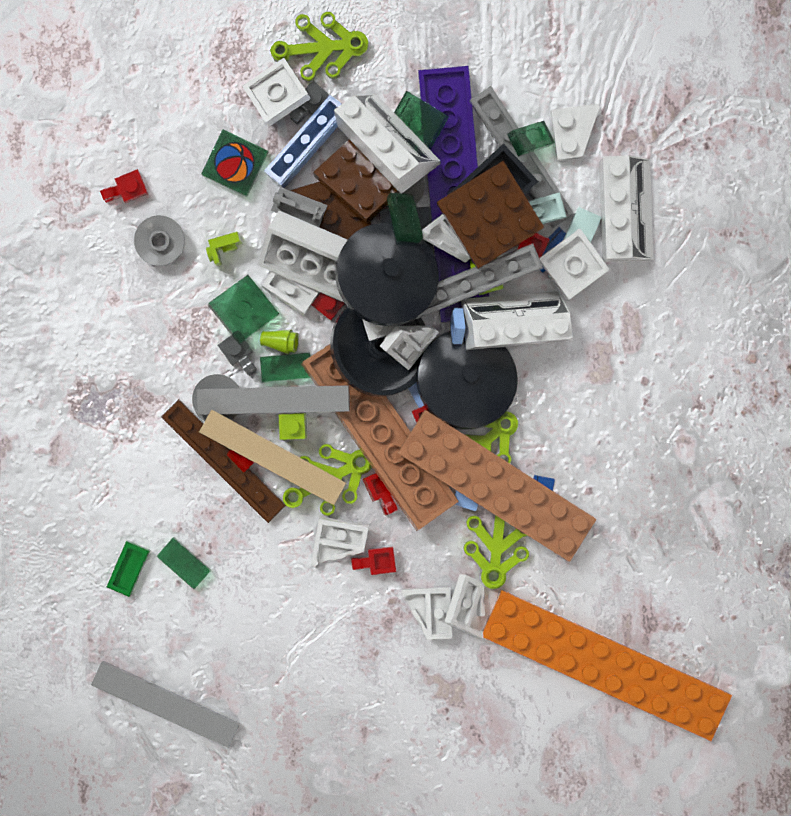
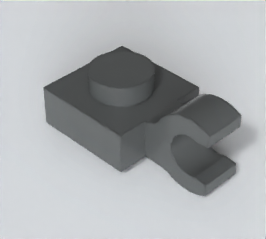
[290,80,329,125]
[217,330,257,376]

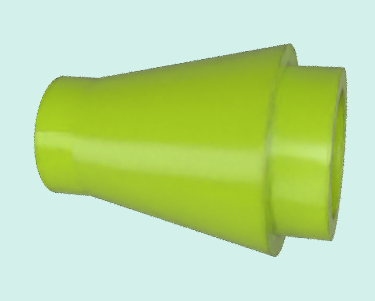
[260,329,299,354]

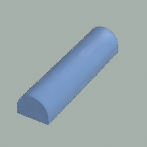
[264,95,341,189]

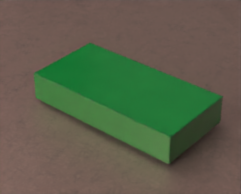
[106,540,151,597]

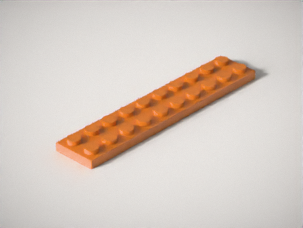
[482,589,732,741]

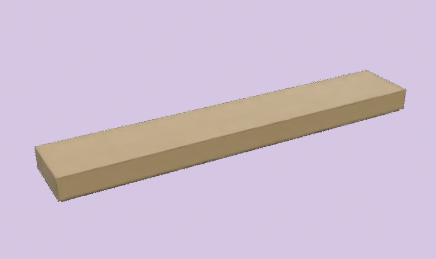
[199,410,346,505]

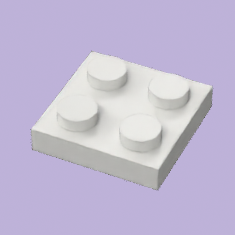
[243,58,311,127]
[539,229,610,300]

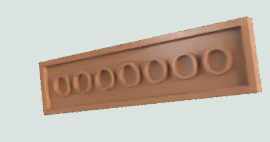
[301,344,459,531]
[398,410,597,562]

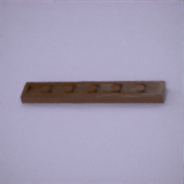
[161,399,286,523]

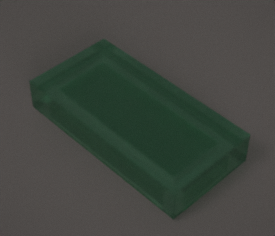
[507,120,555,157]
[387,192,424,243]
[260,353,311,382]
[156,537,211,589]

